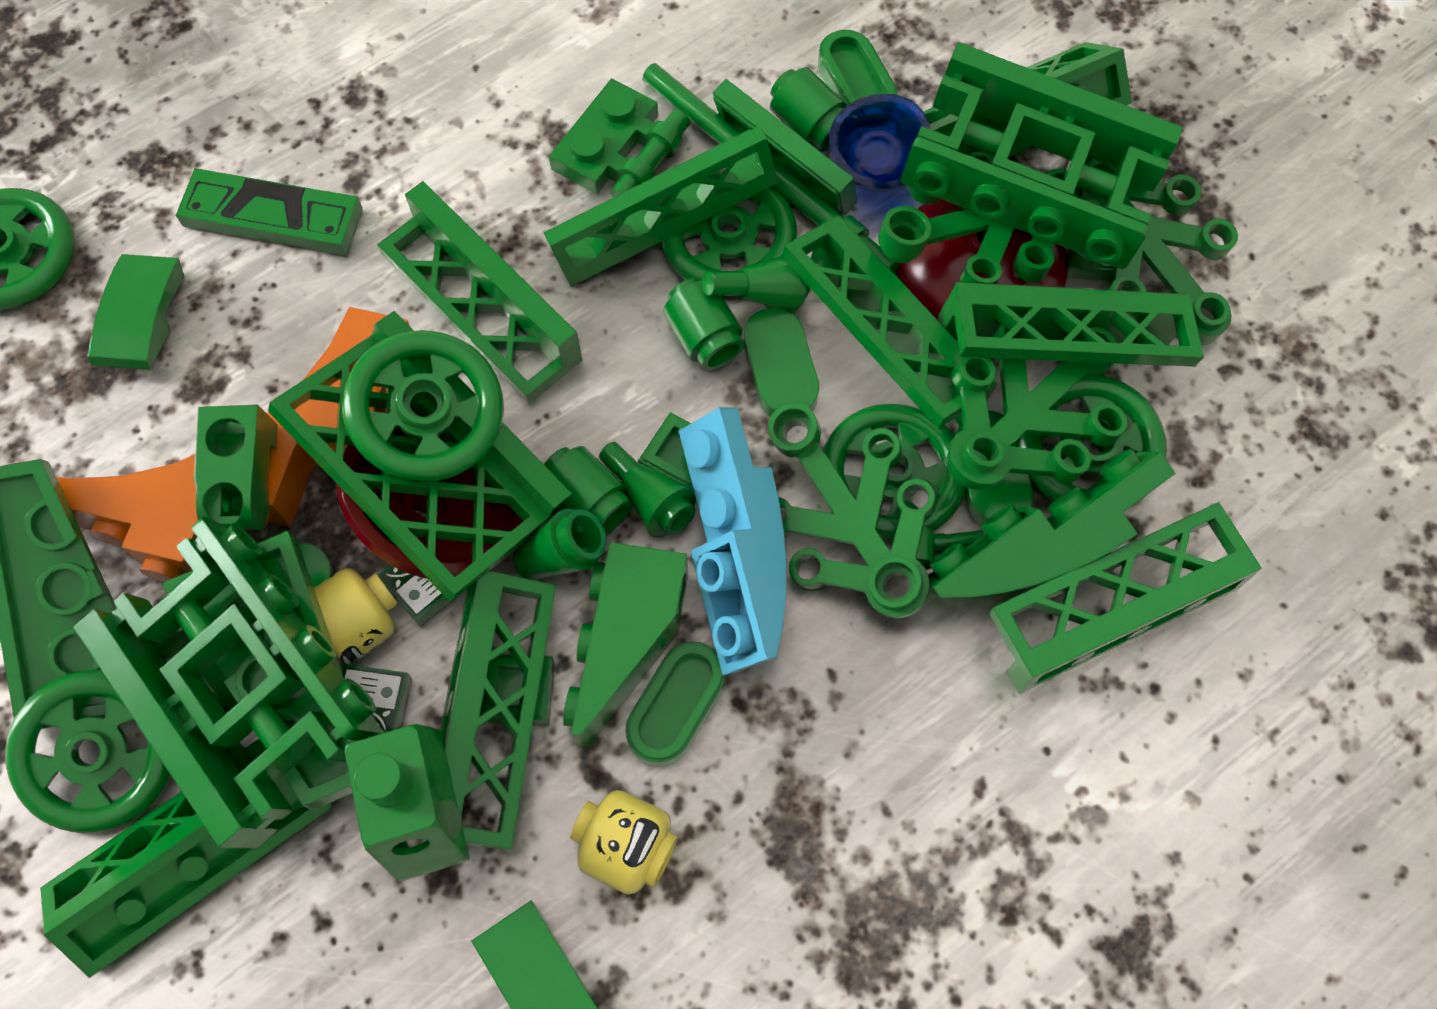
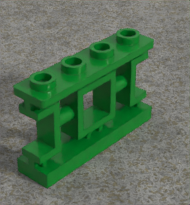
[901,42,1183,269]
[73,517,384,848]

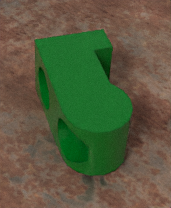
[194,404,278,531]

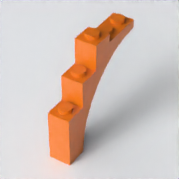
[56,307,410,582]

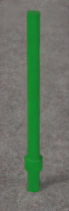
[642,63,900,273]

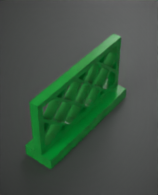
[268,311,572,603]

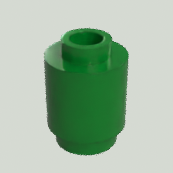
[770,67,853,152]
[663,278,745,371]
[544,446,633,536]

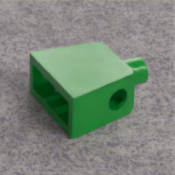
[344,724,470,882]

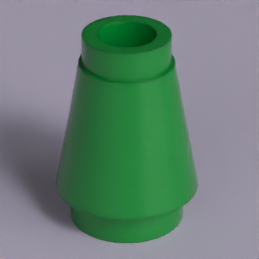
[513,508,606,580]

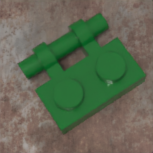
[549,78,691,197]

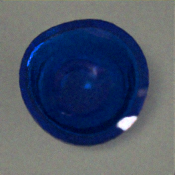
[829,94,930,193]

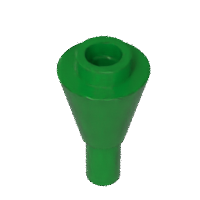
[702,256,810,313]
[599,442,696,537]

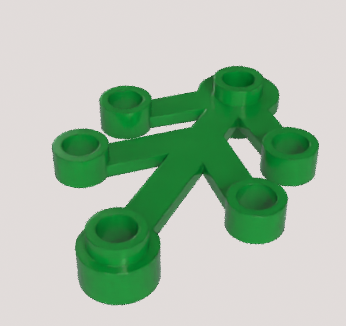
[878,151,1089,284]
[1069,156,1238,345]
[947,324,1128,489]
[767,403,937,618]

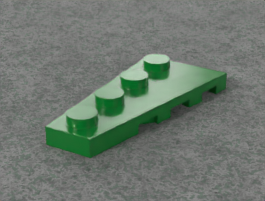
[0,459,117,729]
[161,531,352,810]

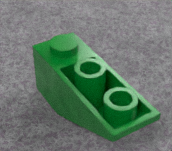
[563,542,689,749]

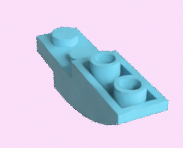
[679,407,787,676]

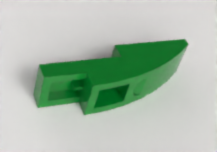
[928,449,1176,598]

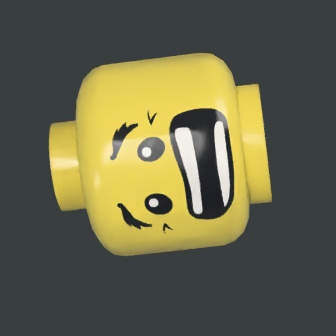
[314,568,398,665]
[570,790,678,894]

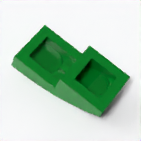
[87,254,185,370]

